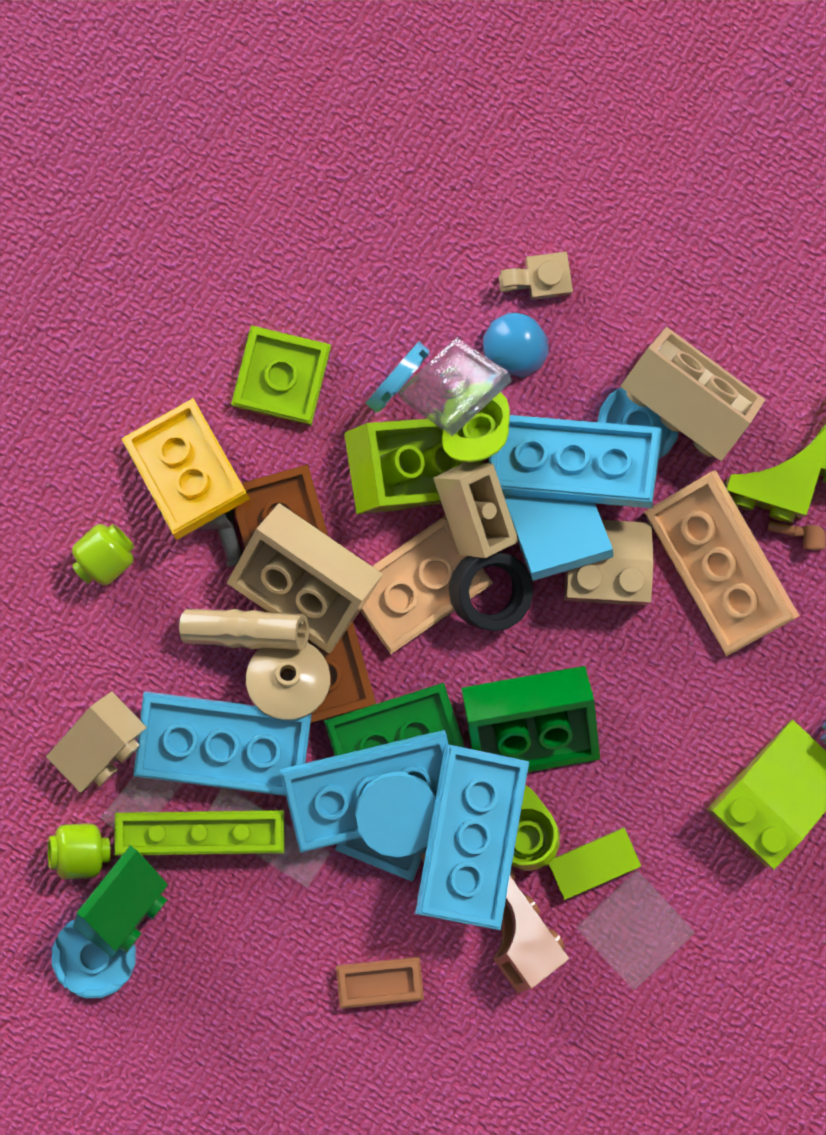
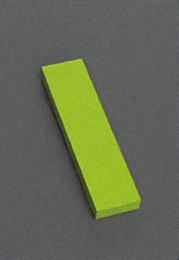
[115,810,285,855]

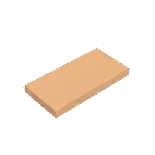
[644,470,800,656]

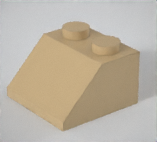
[564,520,653,606]

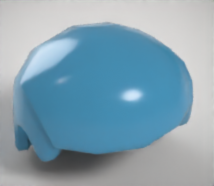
[483,313,549,378]

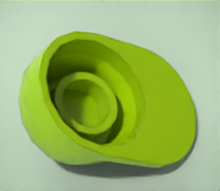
[512,785,560,871]

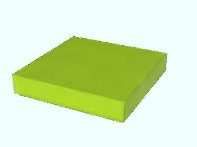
[231,325,331,426]

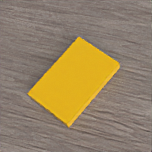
[121,398,250,540]

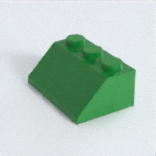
[461,666,600,772]

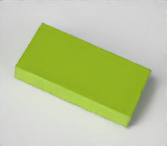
[549,827,641,900]

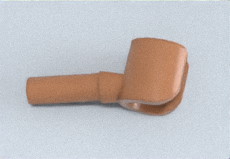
[768,521,825,550]

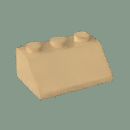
[620,327,765,461]
[227,503,383,654]

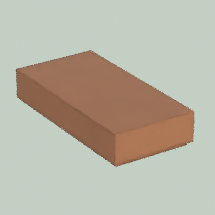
[336,956,424,1009]

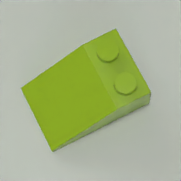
[344,418,483,514]
[706,719,826,870]

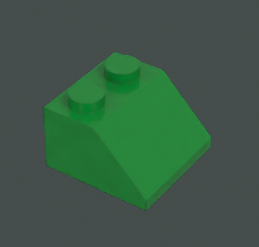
[73,845,168,958]

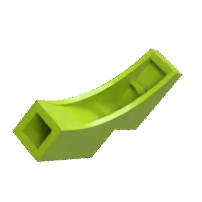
[724,423,826,523]

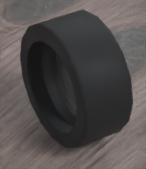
[449,552,533,631]

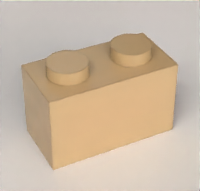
[433,462,519,558]
[46,691,147,793]

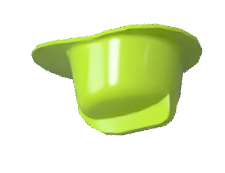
[442,386,510,462]

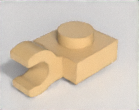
[498,252,573,300]

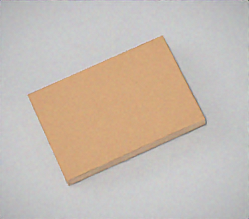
[360,515,493,655]

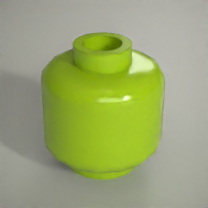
[72,524,135,586]
[47,823,110,880]

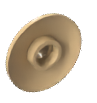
[246,643,330,721]

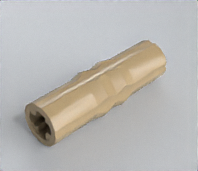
[179,609,309,650]

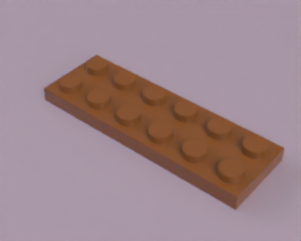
[234,464,376,724]

